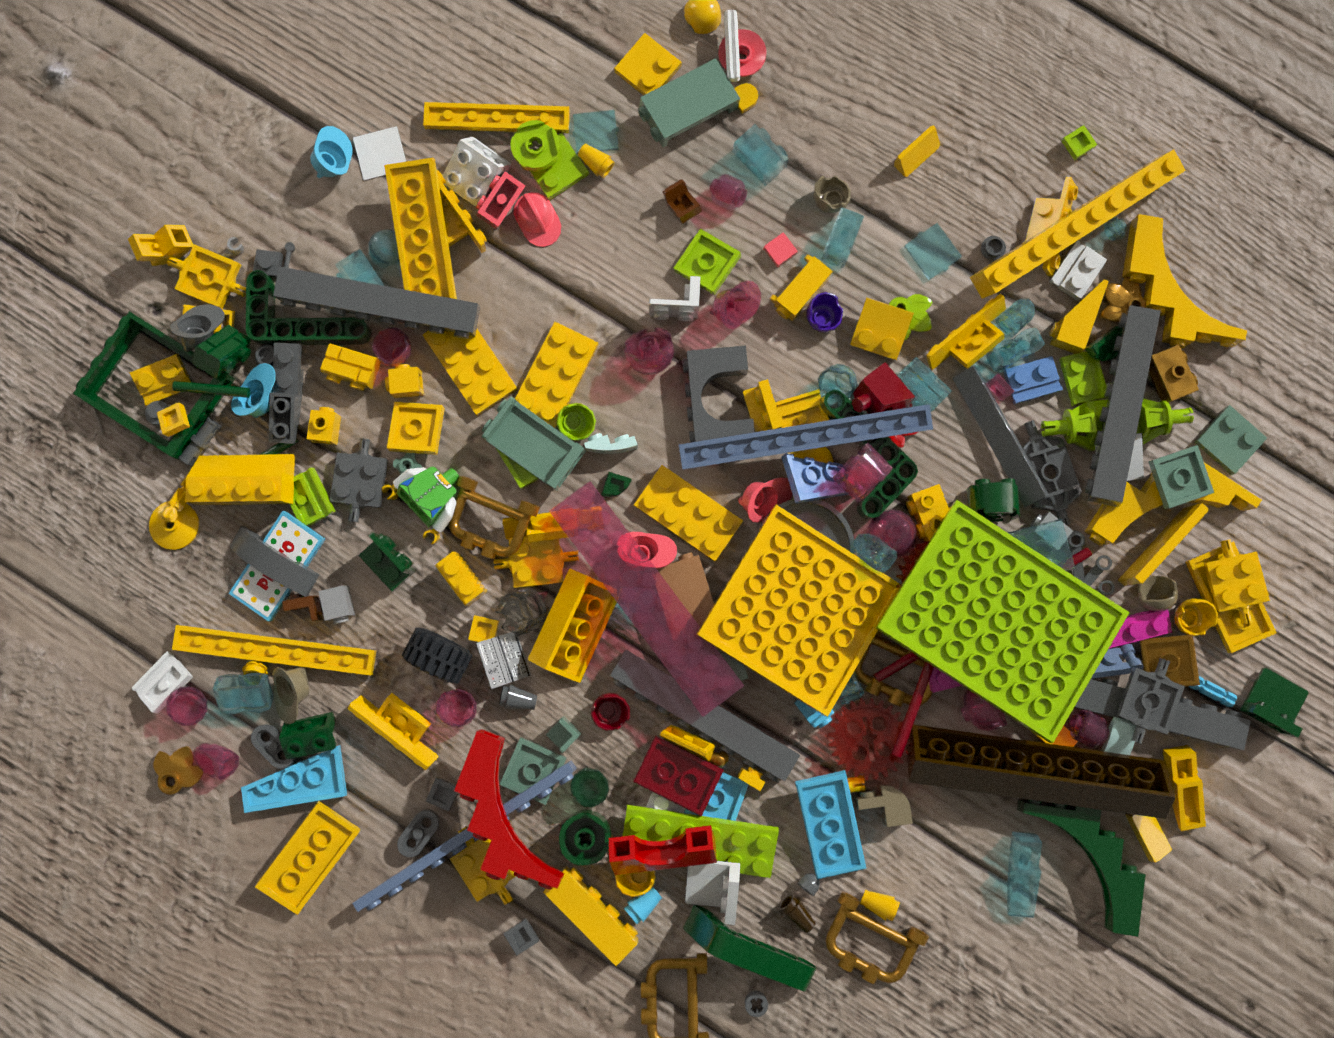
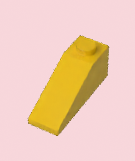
[1049,280,1109,354]

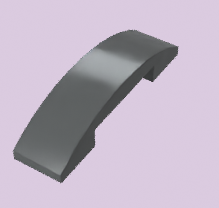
[230,525,319,596]

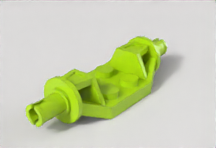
[1041,399,1194,451]

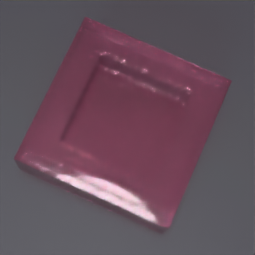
[986,373,1015,401]

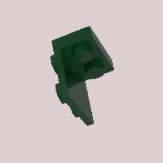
[358,532,415,592]
[1240,668,1309,738]

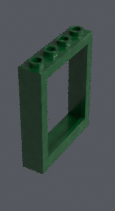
[73,311,235,460]

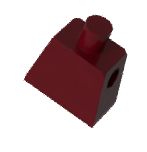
[852,362,915,414]

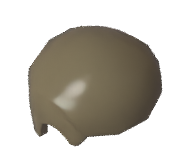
[813,176,851,213]
[1138,576,1178,612]

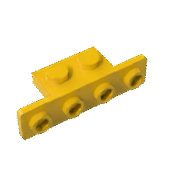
[437,170,487,253]
[1025,177,1078,277]
[926,294,1006,370]
[502,507,604,542]
[347,693,438,770]

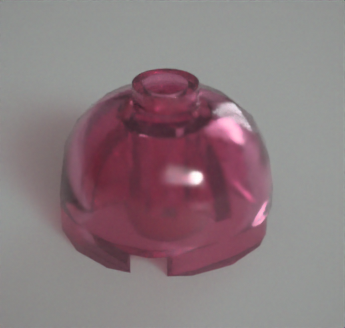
[624,328,674,375]
[867,509,917,559]
[961,689,1008,732]

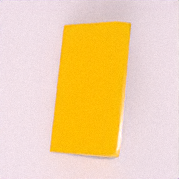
[894,125,940,177]
[660,725,715,762]
[1125,814,1172,863]

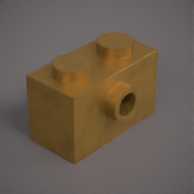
[1148,345,1199,403]

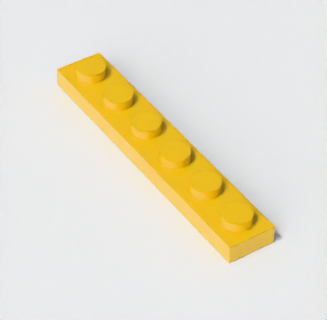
[423,102,570,133]

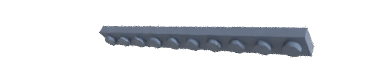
[679,404,933,469]
[352,760,577,912]

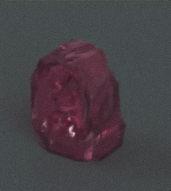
[194,743,239,780]

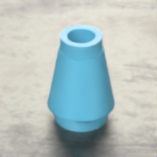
[624,887,662,924]

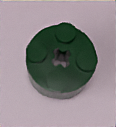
[967,478,1020,522]
[559,809,612,865]

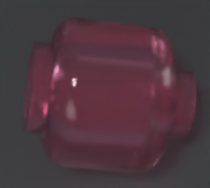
[710,174,747,210]
[1068,710,1109,748]

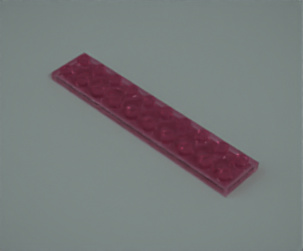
[549,481,744,717]

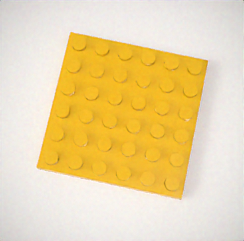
[696,505,902,717]

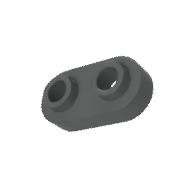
[251,724,296,769]
[397,809,440,857]

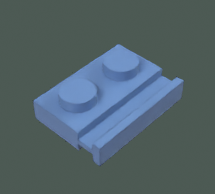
[1003,356,1063,405]

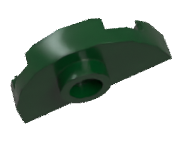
[1085,326,1122,362]

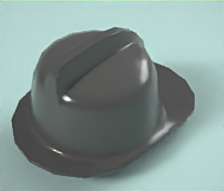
[170,304,225,352]

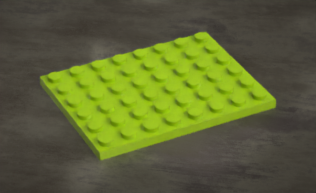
[876,500,1130,743]

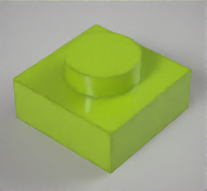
[1061,125,1097,161]

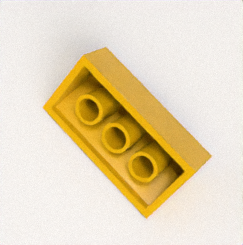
[185,454,295,505]
[527,568,621,683]

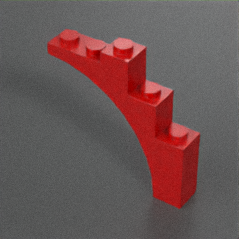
[454,729,565,890]

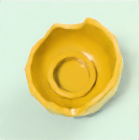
[684,0,721,34]
[1174,598,1218,636]
[615,871,656,897]

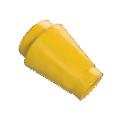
[577,143,615,178]
[860,889,900,921]

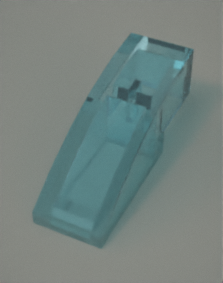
[1007,832,1042,918]

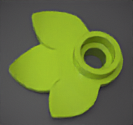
[889,294,933,340]

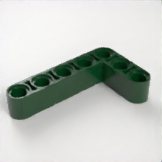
[245,270,372,346]
[820,390,918,519]
[683,904,817,992]

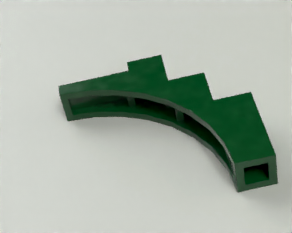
[1017,799,1146,937]

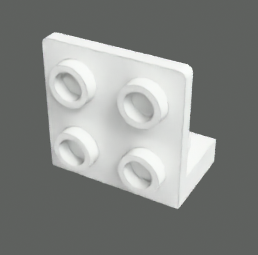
[442,137,511,207]
[649,276,700,321]
[685,861,740,925]

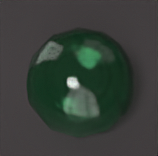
[570,768,609,807]

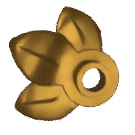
[1100,276,1147,322]
[153,746,204,795]

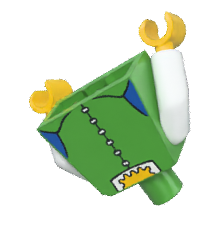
[382,466,459,545]

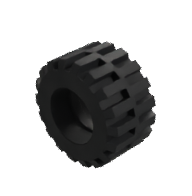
[401,628,473,684]

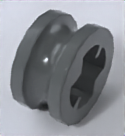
[744,990,768,1017]

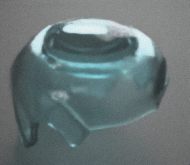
[368,229,400,268]
[818,364,858,399]

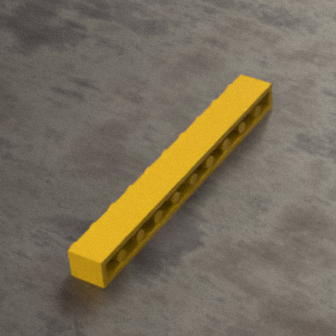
[969,149,1186,299]

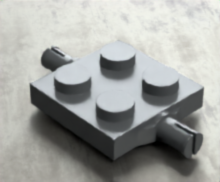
[330,438,388,523]
[1116,658,1185,744]

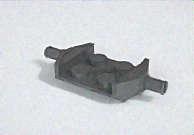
[1022,420,1082,525]

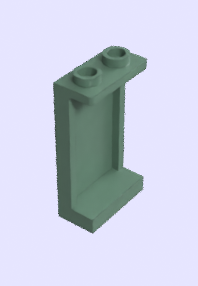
[638,58,740,147]
[482,396,586,491]

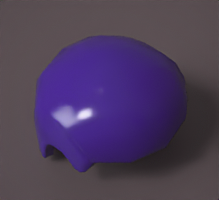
[806,292,844,333]

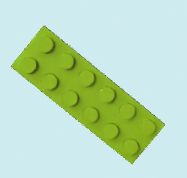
[623,805,779,878]

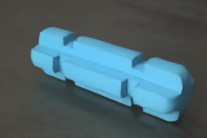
[1188,676,1237,707]

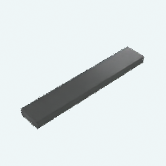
[953,365,1049,507]

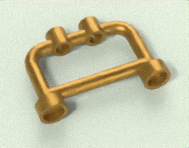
[449,475,540,559]
[853,630,933,707]
[825,891,929,984]
[641,953,709,1038]

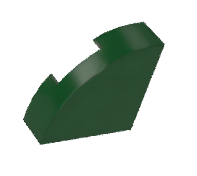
[601,472,632,497]

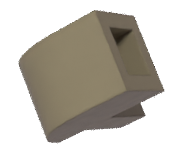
[854,783,913,827]

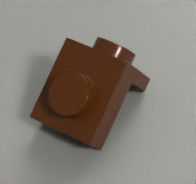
[663,179,702,224]
[282,593,323,621]

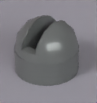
[797,873,820,896]

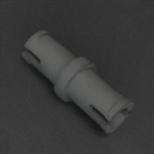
[178,417,221,466]

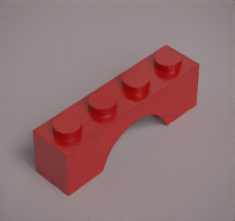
[609,825,717,875]

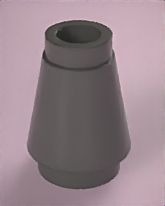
[499,685,537,710]

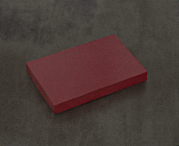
[633,735,724,817]

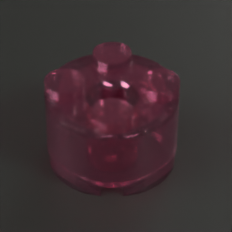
[832,442,893,502]

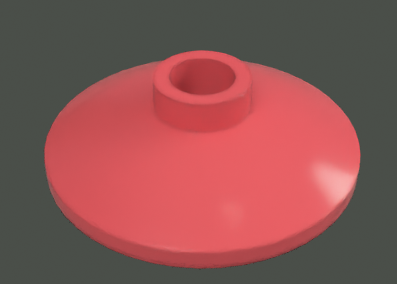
[718,29,767,77]

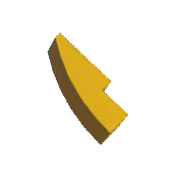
[1163,745,1206,831]

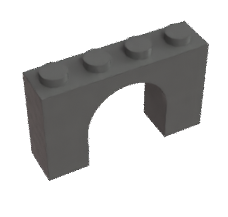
[682,345,755,443]

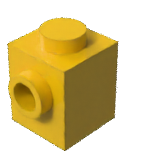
[385,364,424,398]
[307,407,341,445]

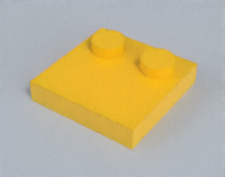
[614,33,682,96]
[850,297,914,360]
[387,402,445,455]

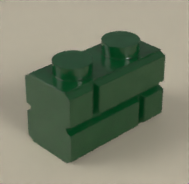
[192,325,251,378]

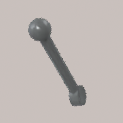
[284,242,295,268]

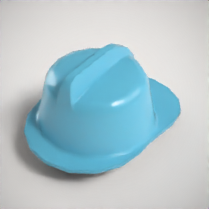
[310,126,352,178]
[231,363,276,418]

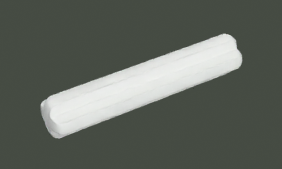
[724,10,740,82]

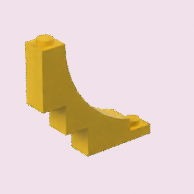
[1084,462,1262,546]

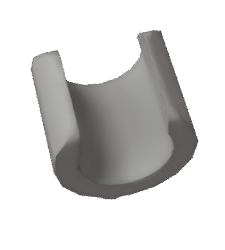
[221,237,244,258]

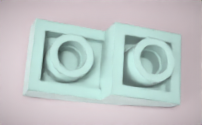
[584,433,638,454]
[1100,717,1136,755]

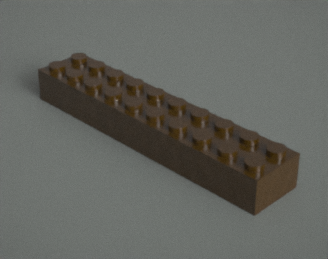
[906,724,1176,819]

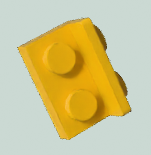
[743,379,783,432]

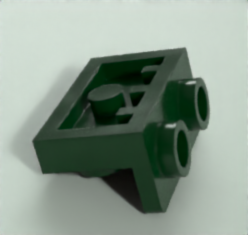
[279,712,336,759]

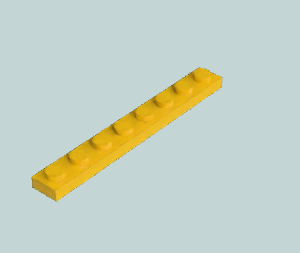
[172,625,377,675]

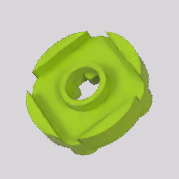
[510,120,560,171]

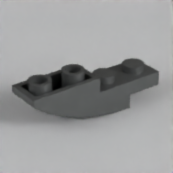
[269,343,304,444]

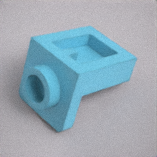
[794,700,834,728]

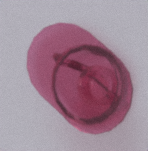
[709,280,761,329]

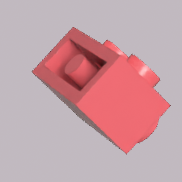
[475,171,525,229]

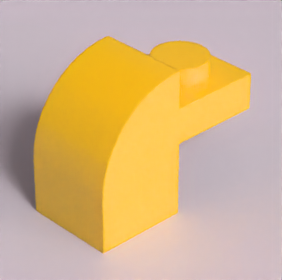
[128,225,193,266]

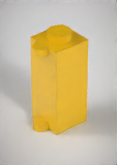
[769,254,833,321]

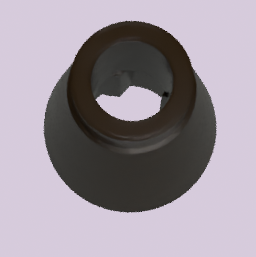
[779,895,816,933]

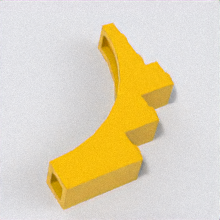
[1122,214,1247,348]

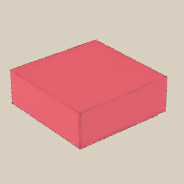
[763,232,798,267]

